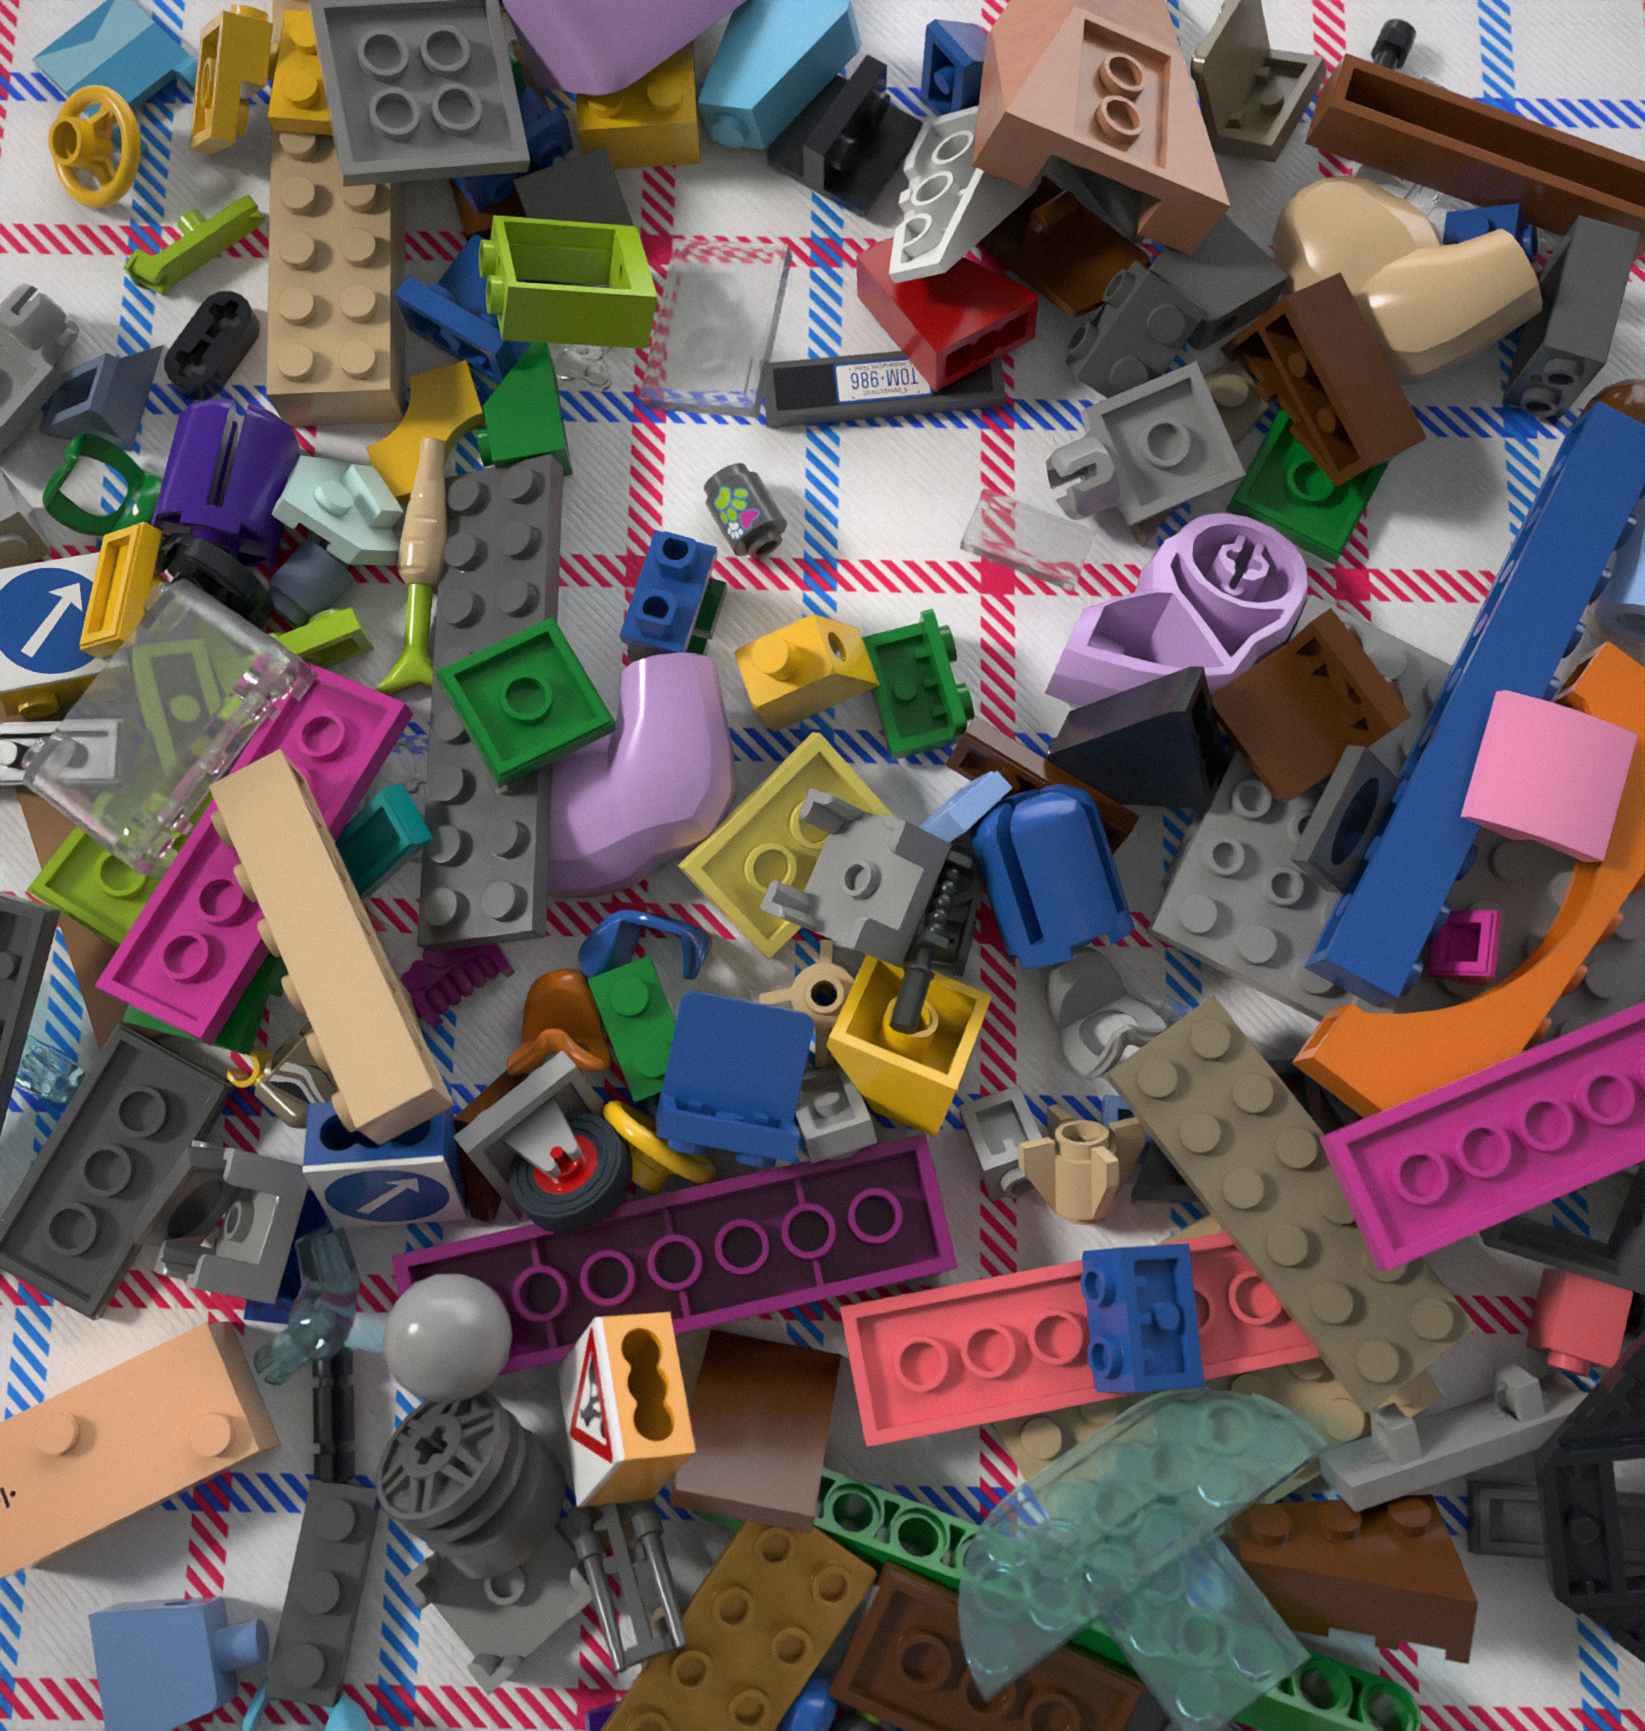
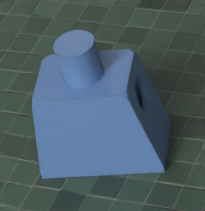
[89,1596,269,1731]

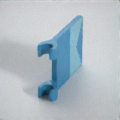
[32,0,198,156]

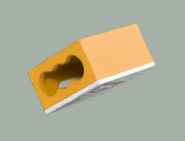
[557,1312,696,1507]

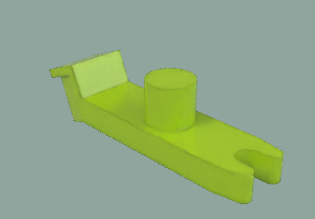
[123,195,265,296]

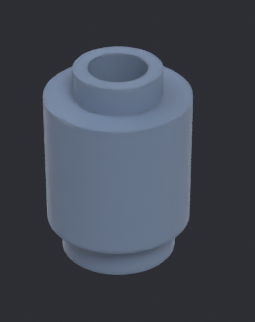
[268,538,355,628]

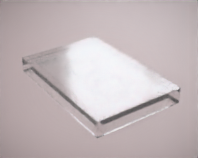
[639,239,792,418]

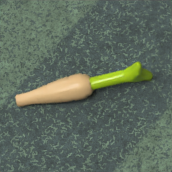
[375,438,448,696]

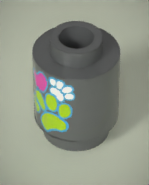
[704,463,787,559]

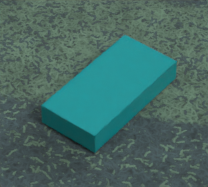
[335,782,433,899]

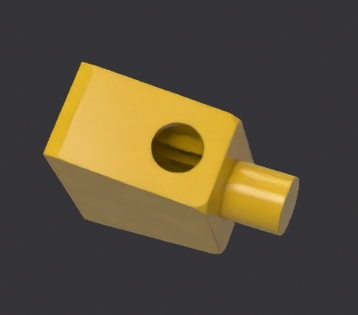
[734,615,880,732]

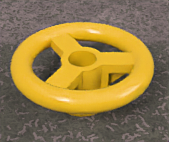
[48,85,141,209]
[603,1101,717,1194]

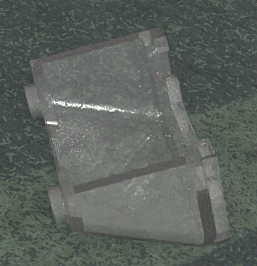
[21,578,318,880]

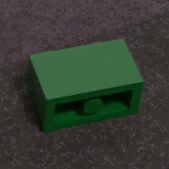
[588,955,676,1110]

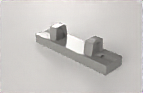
[1318,1362,1588,1512]

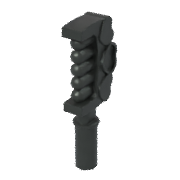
[889,850,973,1035]

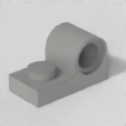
[795,1063,878,1163]

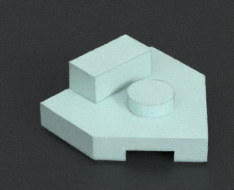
[272,456,404,566]

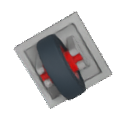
[453,1050,632,1234]

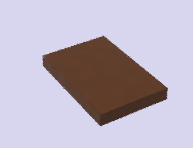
[669,1329,841,1533]

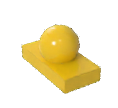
[79,522,179,659]

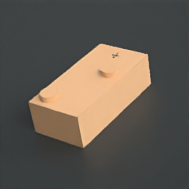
[0,1321,282,1579]

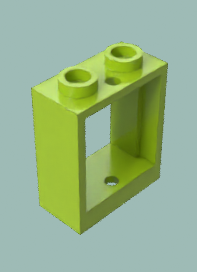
[479,215,657,349]

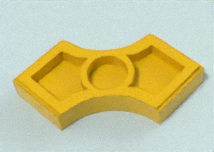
[366,360,486,505]

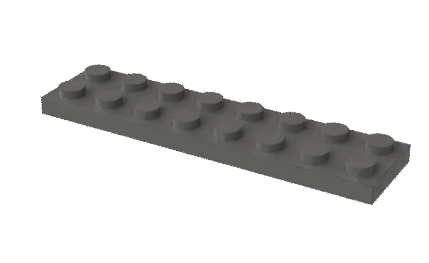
[417,454,563,952]

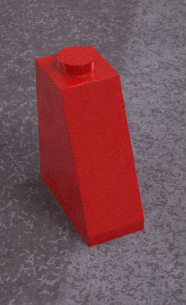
[856,236,1039,392]

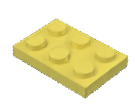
[677,732,896,959]

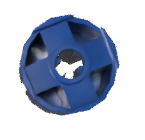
[970,784,1135,968]

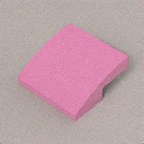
[1460,690,1638,862]

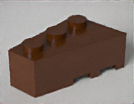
[1220,272,1427,487]
[1222,1494,1478,1664]

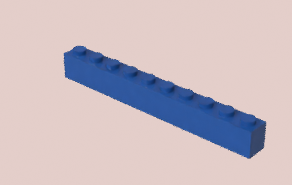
[1304,401,1645,1006]

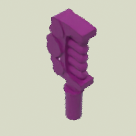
[400,944,515,1028]

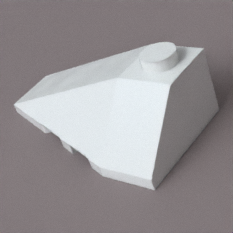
[889,105,1052,283]

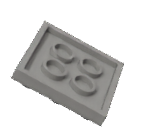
[309,0,530,187]

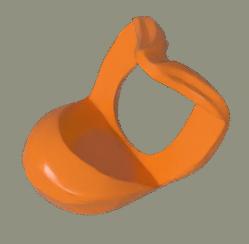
[507,969,612,1076]

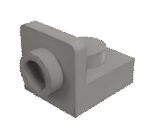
[958,1085,1042,1201]

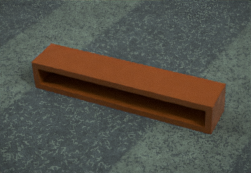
[1305,53,1645,262]

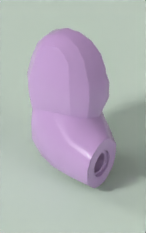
[1045,513,1308,707]
[547,652,736,898]

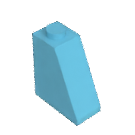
[697,0,862,150]

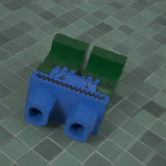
[620,530,728,664]

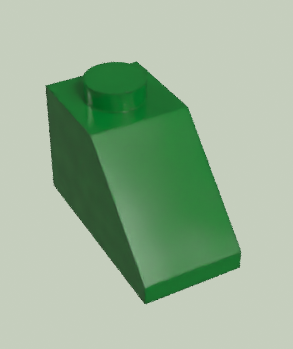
[476,342,573,476]

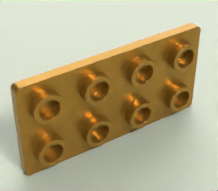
[600,1520,876,1731]

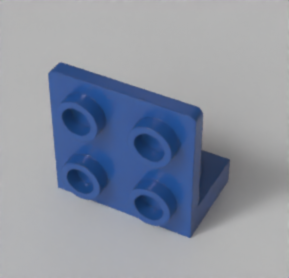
[394,235,561,384]

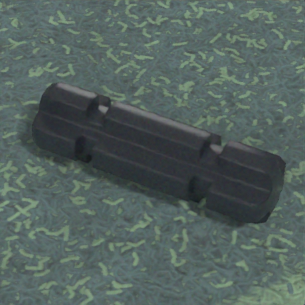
[312,1346,355,1484]

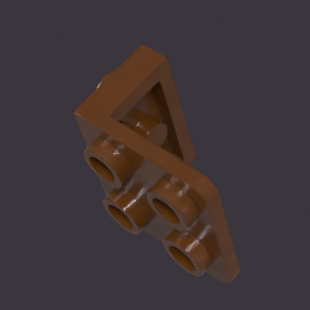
[1211,608,1412,803]

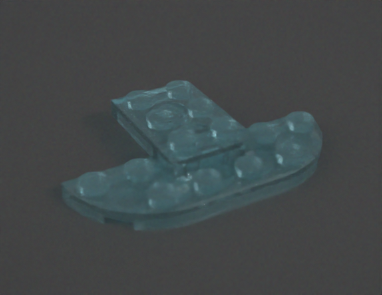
[958,1385,1328,1731]

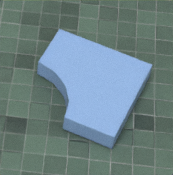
[918,771,1012,843]

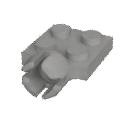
[0,283,80,454]
[1046,361,1246,527]

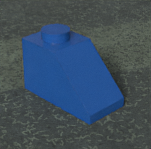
[920,19,987,117]

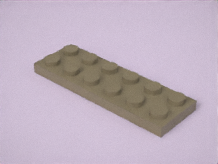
[1105,995,1478,1413]

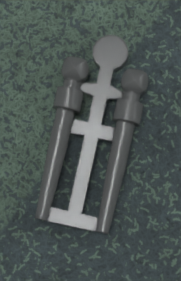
[567,1497,688,1673]

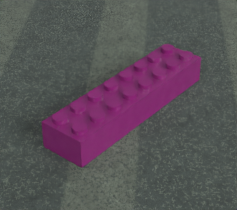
[392,1133,958,1376]

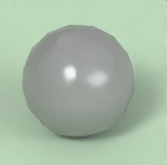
[383,1274,512,1404]

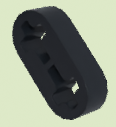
[164,291,260,401]

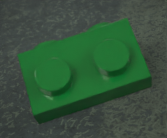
[862,609,974,761]

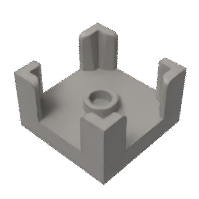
[760,788,951,968]
[154,1140,309,1304]
[398,1523,593,1696]

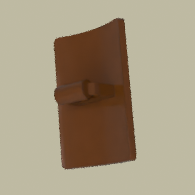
[977,174,1151,318]

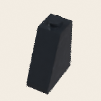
[1047,666,1227,810]

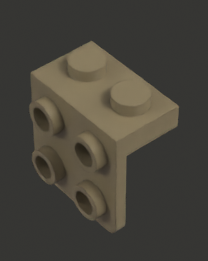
[1190,0,1327,163]

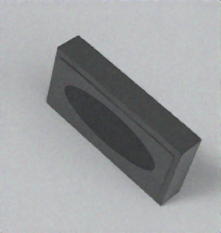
[1290,745,1401,895]
[132,1146,252,1246]

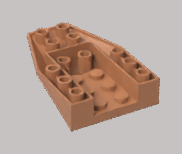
[972,0,1231,255]

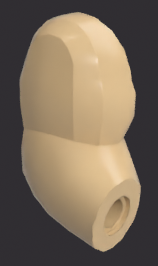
[1273,175,1543,384]

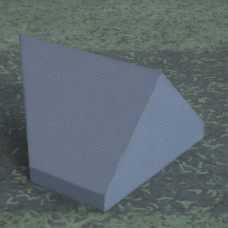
[39,345,164,452]

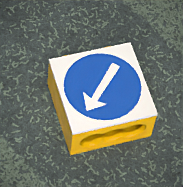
[0,552,136,718]

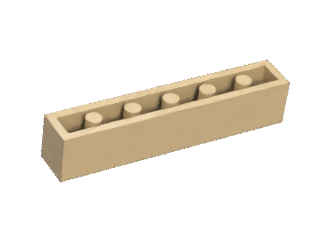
[209,749,454,1145]

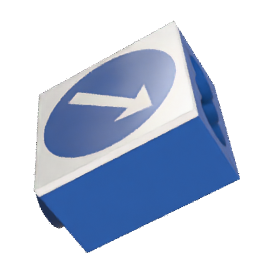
[302,1102,468,1229]

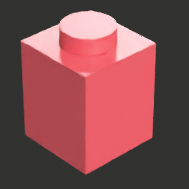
[1526,1269,1634,1377]

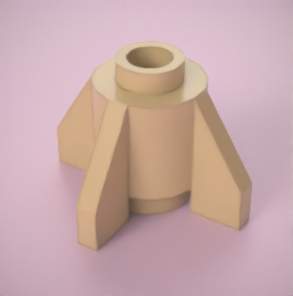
[760,940,854,1070]
[1018,1104,1145,1225]

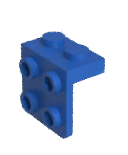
[655,990,814,1168]

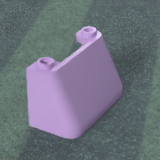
[502,0,747,95]

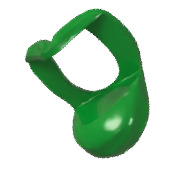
[43,433,163,537]

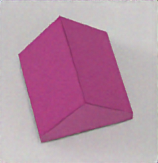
[1428,910,1502,986]

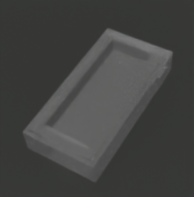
[960,488,1097,592]

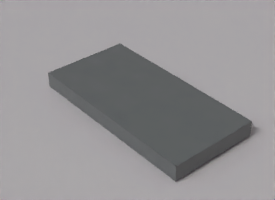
[0,1022,236,1321]

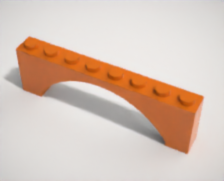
[1292,641,1645,1118]

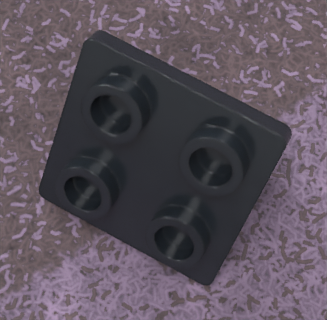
[767,54,923,216]

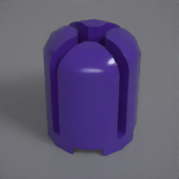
[151,398,300,573]

